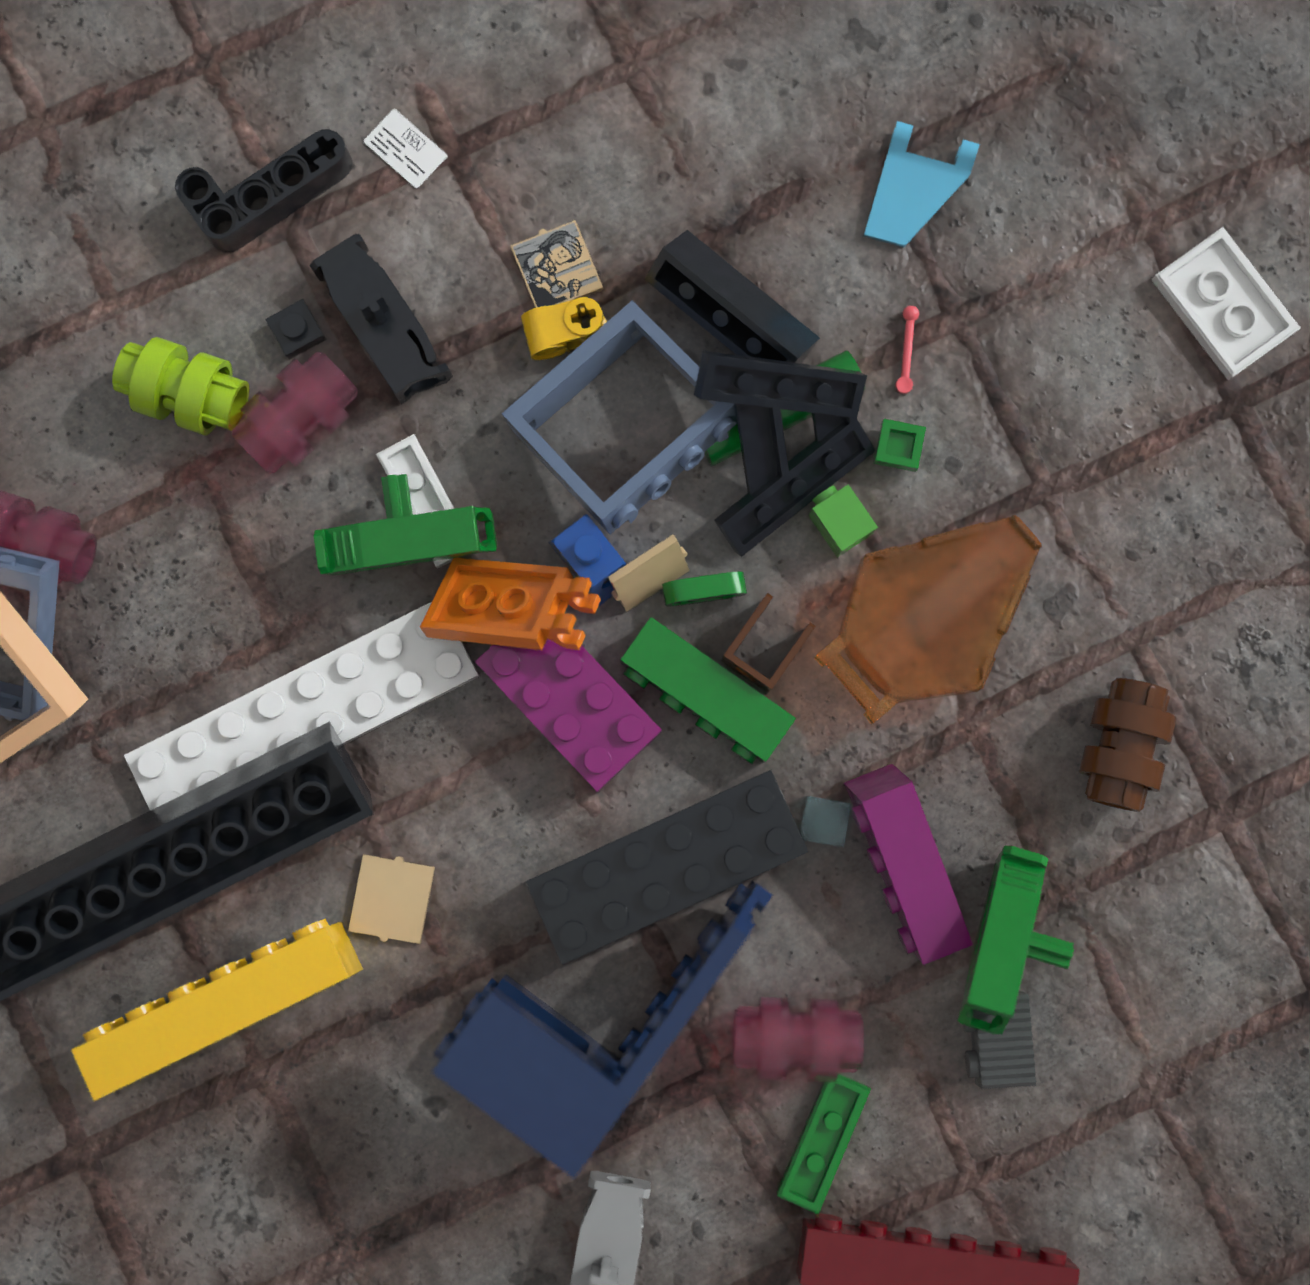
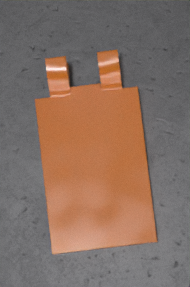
[420,558,601,650]

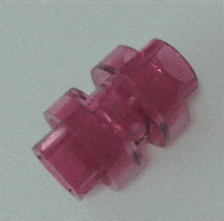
[232,352,358,473]
[0,491,97,585]
[733,997,864,1083]

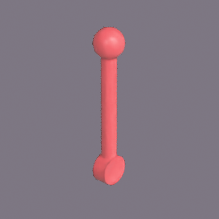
[895,305,919,395]

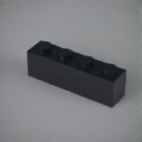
[644,230,820,364]

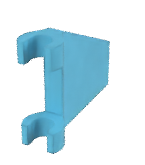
[864,121,979,247]

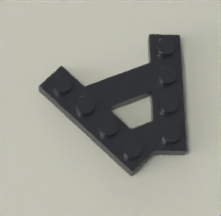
[694,350,876,557]

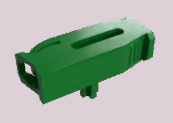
[314,474,497,575]
[957,846,1074,1034]

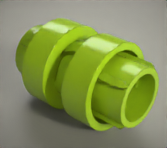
[112,337,249,436]

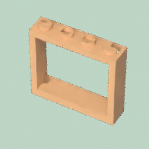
[0,591,88,763]

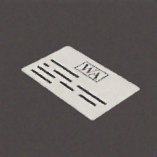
[364,109,447,188]

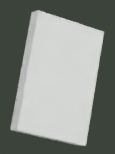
[1151,227,1300,381]

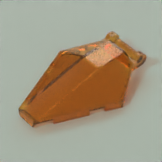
[813,515,1042,725]

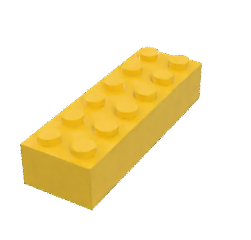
[71,918,363,1101]

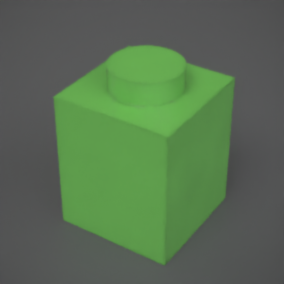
[808,484,878,558]

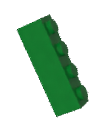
[620,617,796,765]

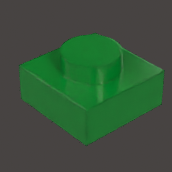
[873,419,926,472]

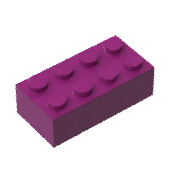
[475,639,662,792]

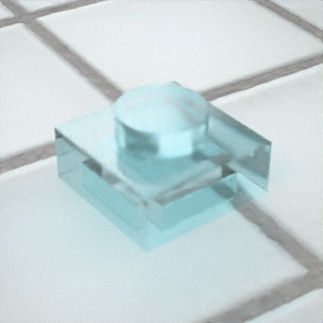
[800,796,851,847]

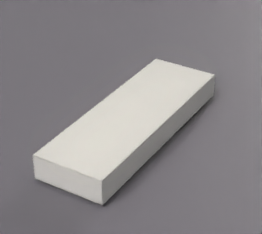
[376,434,459,569]

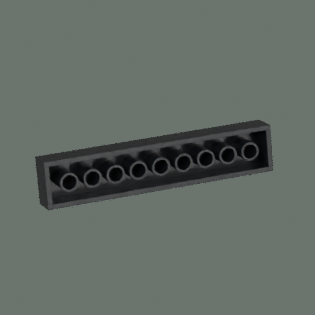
[0,721,374,1001]

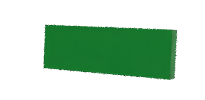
[776,1069,871,1214]

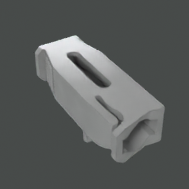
[570,1171,651,1285]

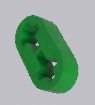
[662,571,747,607]

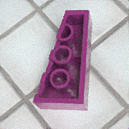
[844,764,973,965]

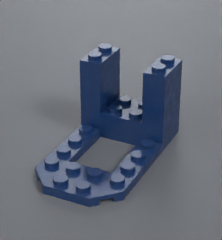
[432,880,773,1179]

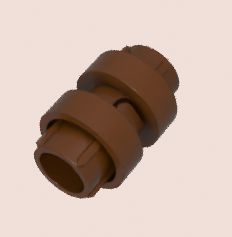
[1079,678,1177,812]

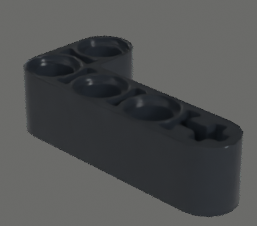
[175,129,352,253]

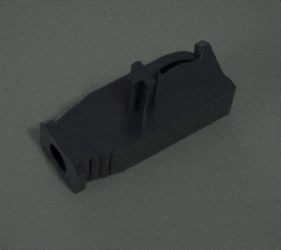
[310,234,453,404]

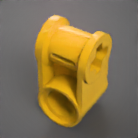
[521,297,607,360]

